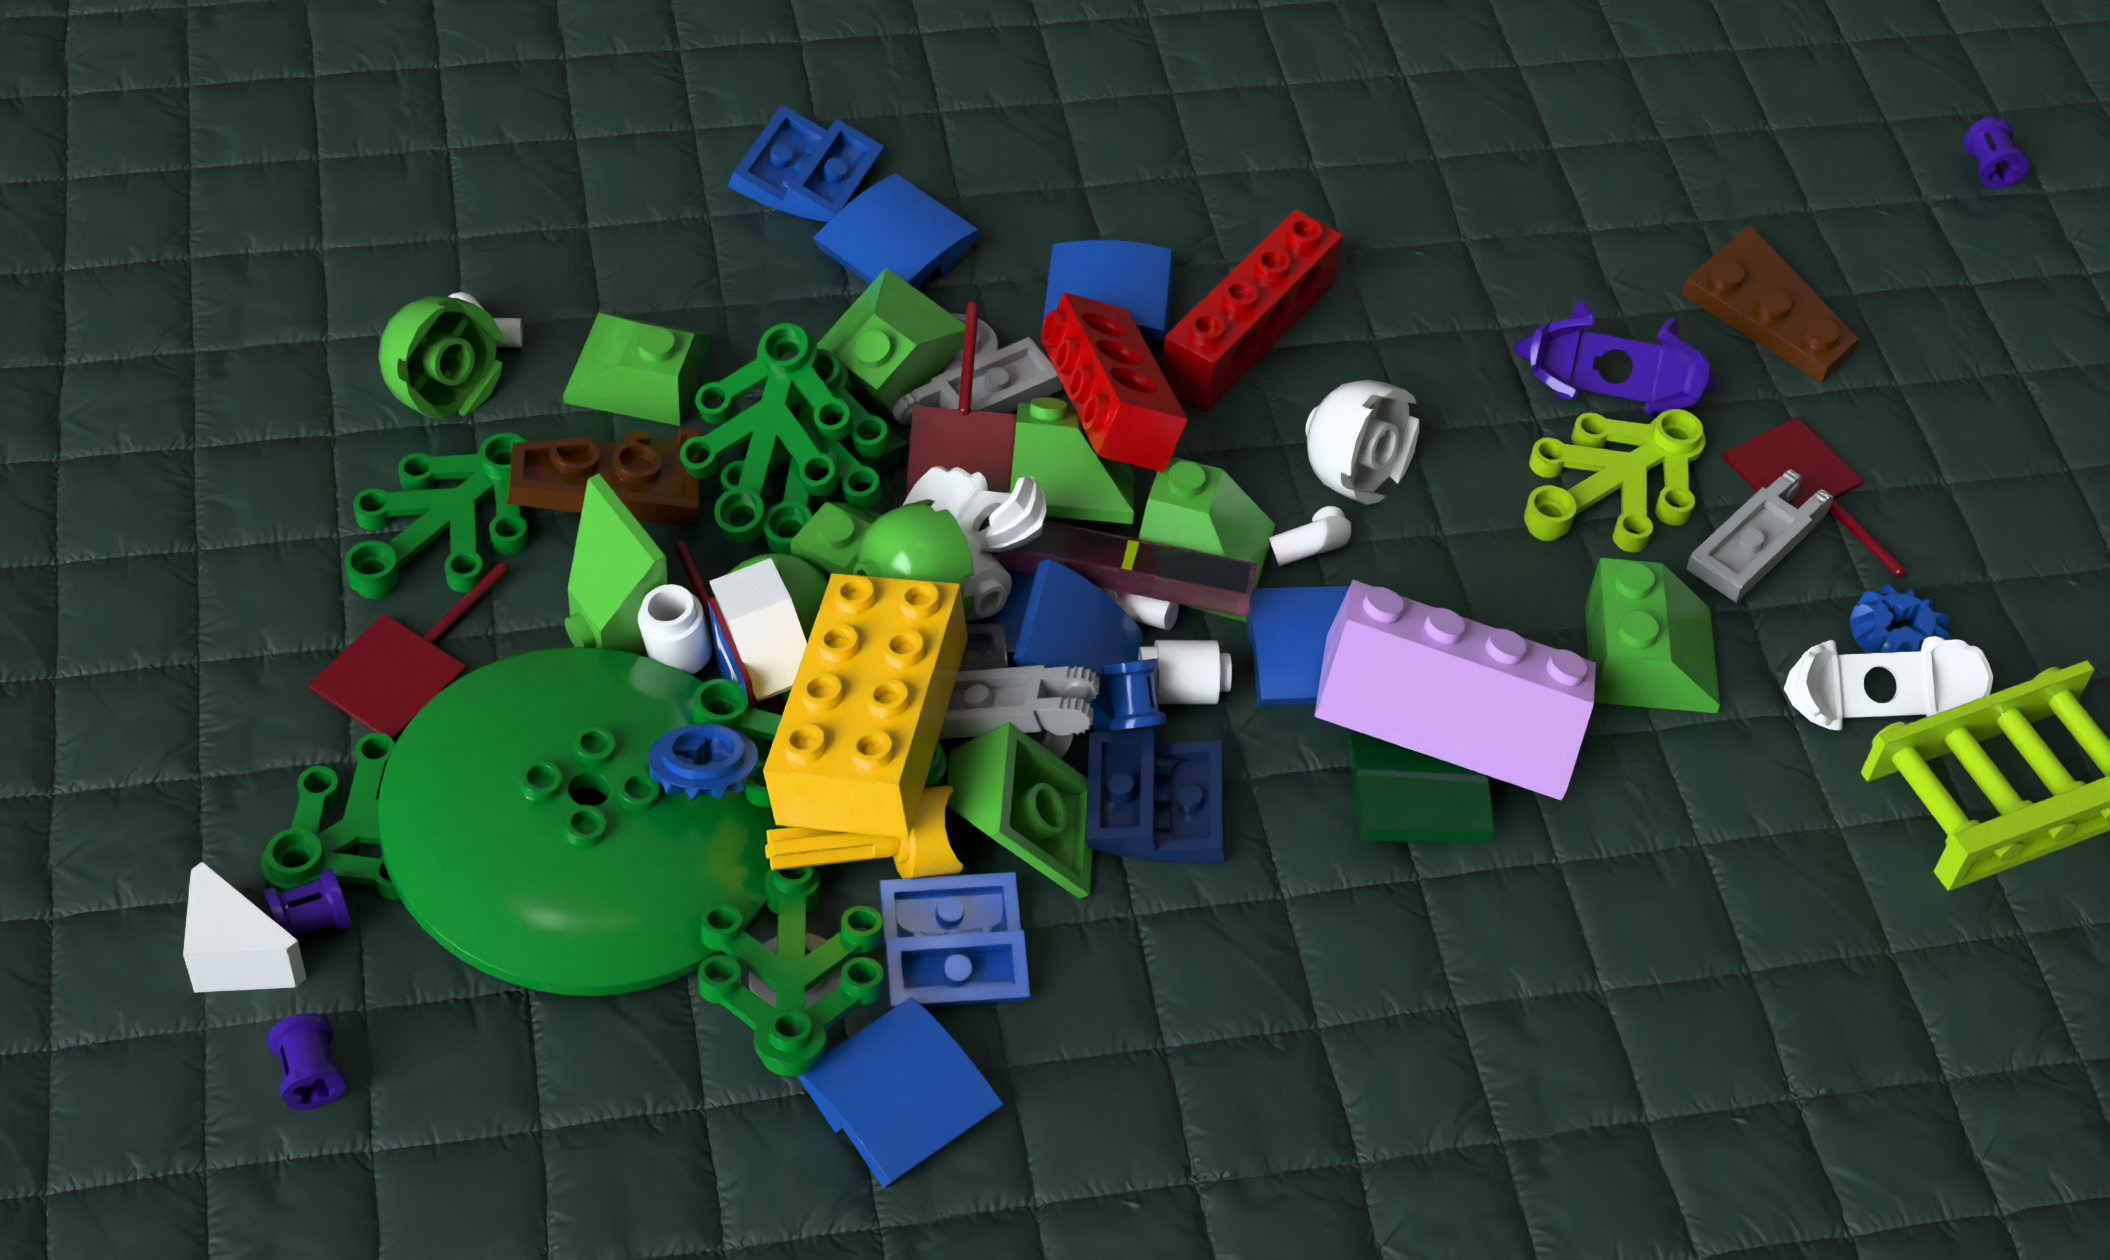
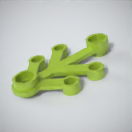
[1524,409,1706,552]

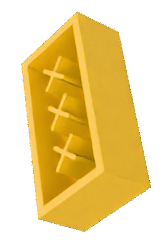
[763,573,968,838]

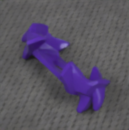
[1513,300,1718,418]

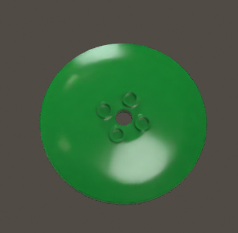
[378,647,788,996]

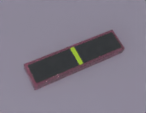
[999,520,1258,617]

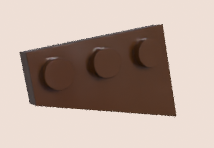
[1681,224,1859,383]
[507,426,700,527]

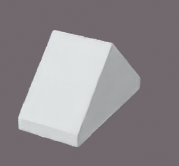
[709,558,807,703]
[183,862,307,993]

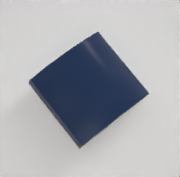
[1086,729,1225,864]

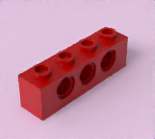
[1161,209,1343,412]
[1041,292,1188,472]

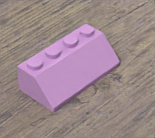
[1314,580,1596,800]

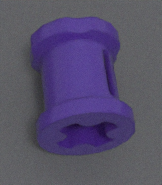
[1963,117,2029,189]
[263,868,351,938]
[267,1013,347,1110]

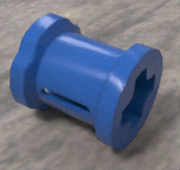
[1101,658,1167,731]

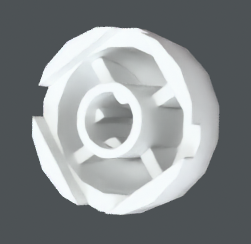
[1306,380,1419,505]

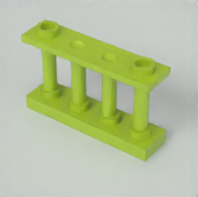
[1860,660,2110,891]

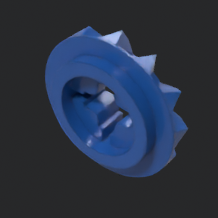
[1850,583,1952,654]
[648,723,758,801]

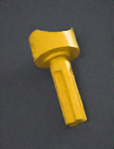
[765,785,964,879]

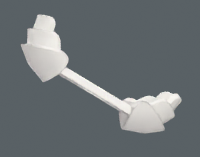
[903,466,1046,553]
[1784,636,1994,730]

